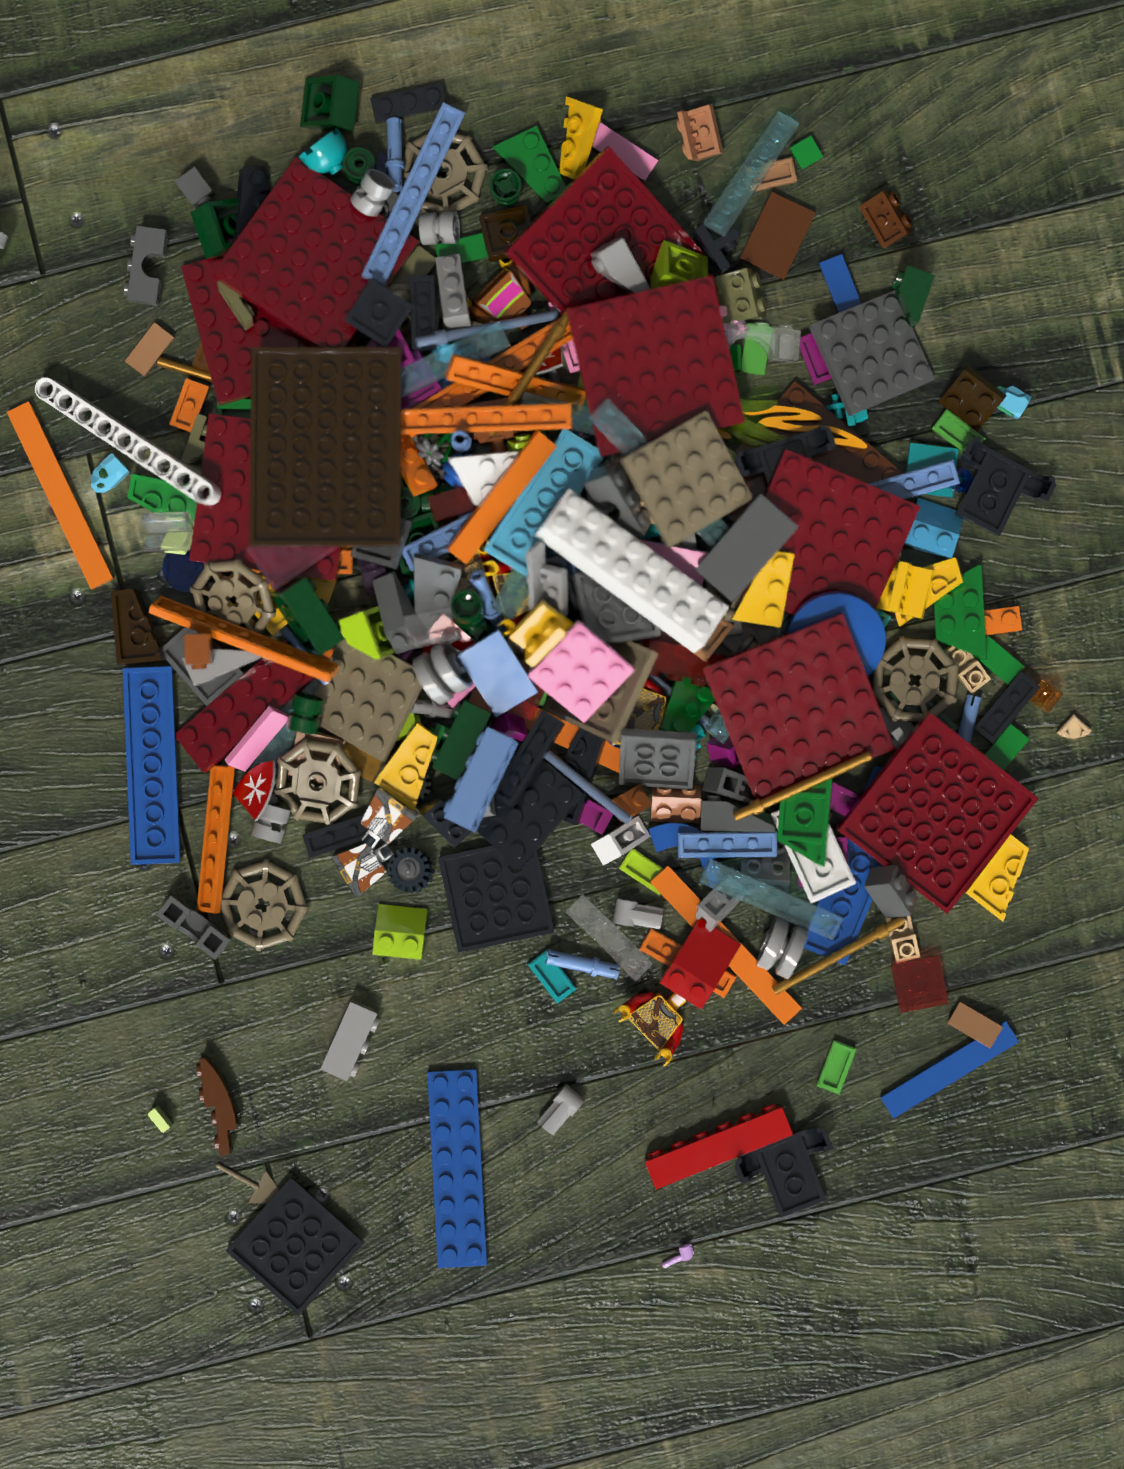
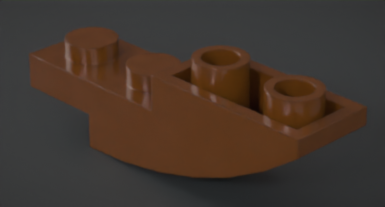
[196,1056,239,1156]

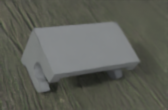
[696,874,747,932]

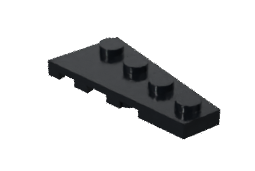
[556,728,606,825]

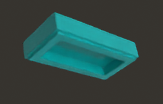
[528,950,577,1004]

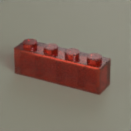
[642,639,728,687]

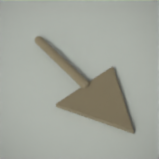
[216,1163,279,1204]

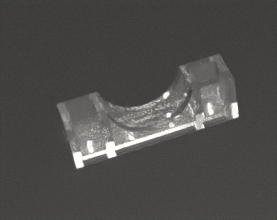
[723,320,801,363]
[565,893,653,981]

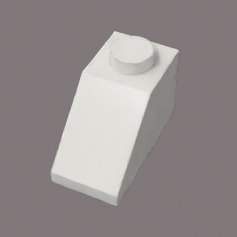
[591,816,651,865]

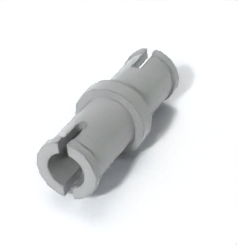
[410,698,455,719]

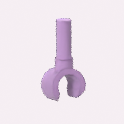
[662,1244,694,1269]

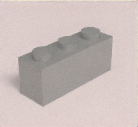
[435,254,471,331]
[320,1000,380,1081]

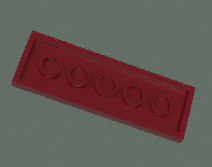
[175,640,316,773]

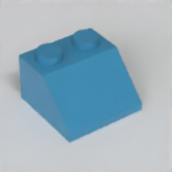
[904,498,963,560]

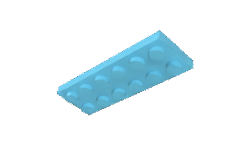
[484,429,605,577]

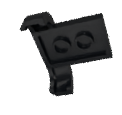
[736,425,836,485]
[955,437,1056,537]
[734,1127,833,1218]

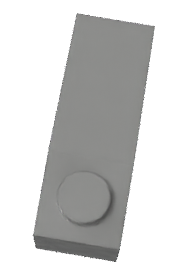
[590,238,651,295]
[182,649,263,686]

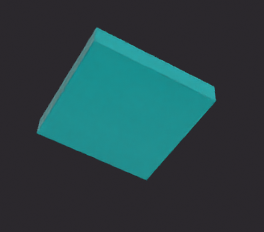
[905,443,959,498]

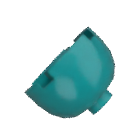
[298,128,348,175]

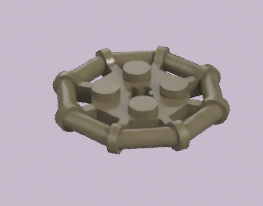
[402,133,488,215]
[190,558,276,634]
[872,636,960,723]
[273,738,362,826]
[221,859,309,951]

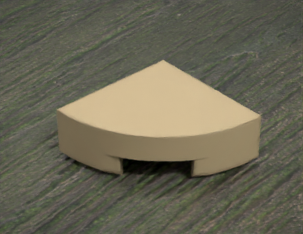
[1056,714,1092,739]

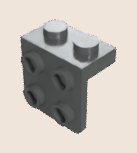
[739,840,790,896]

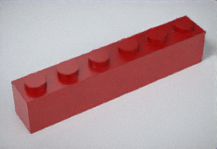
[644,1103,793,1189]

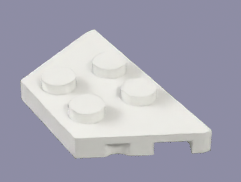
[448,450,521,505]

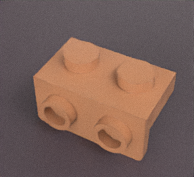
[677,104,724,161]
[651,784,701,823]

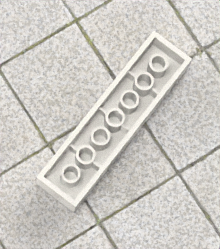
[534,489,729,653]

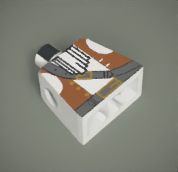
[361,787,419,848]
[332,843,394,898]

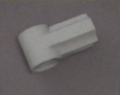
[613,898,664,929]
[537,1084,585,1135]

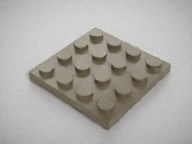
[620,411,753,547]
[313,635,422,762]
[542,641,658,744]

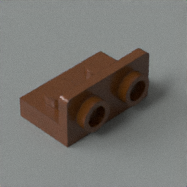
[859,190,914,249]

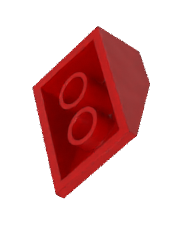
[660,918,741,1009]

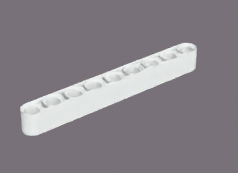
[35,378,221,505]

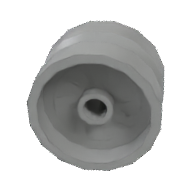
[413,640,473,705]
[755,916,809,979]

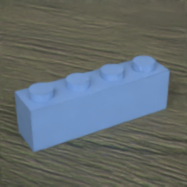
[444,727,518,833]

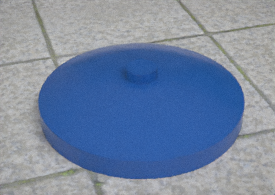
[786,591,886,677]

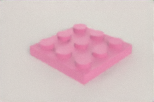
[528,621,634,722]

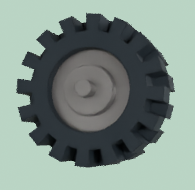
[387,847,434,893]

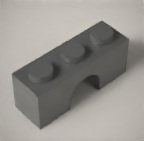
[124,226,169,306]
[584,462,651,538]
[156,894,233,960]

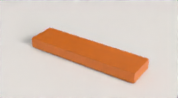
[639,928,736,998]

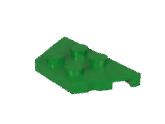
[934,565,987,660]
[777,778,833,867]

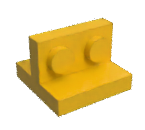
[876,562,934,619]
[509,600,574,667]

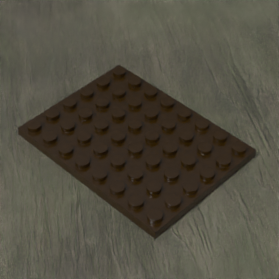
[249,347,402,547]

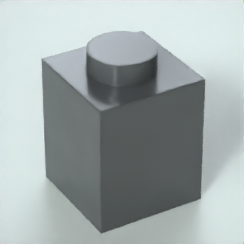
[175,167,215,209]

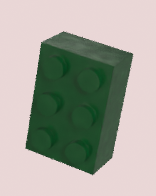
[269,575,344,656]
[430,701,492,780]

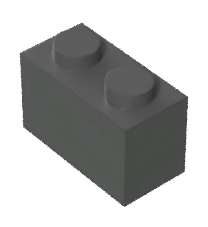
[864,865,918,918]

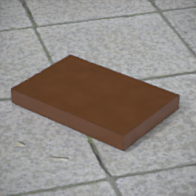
[740,192,816,280]

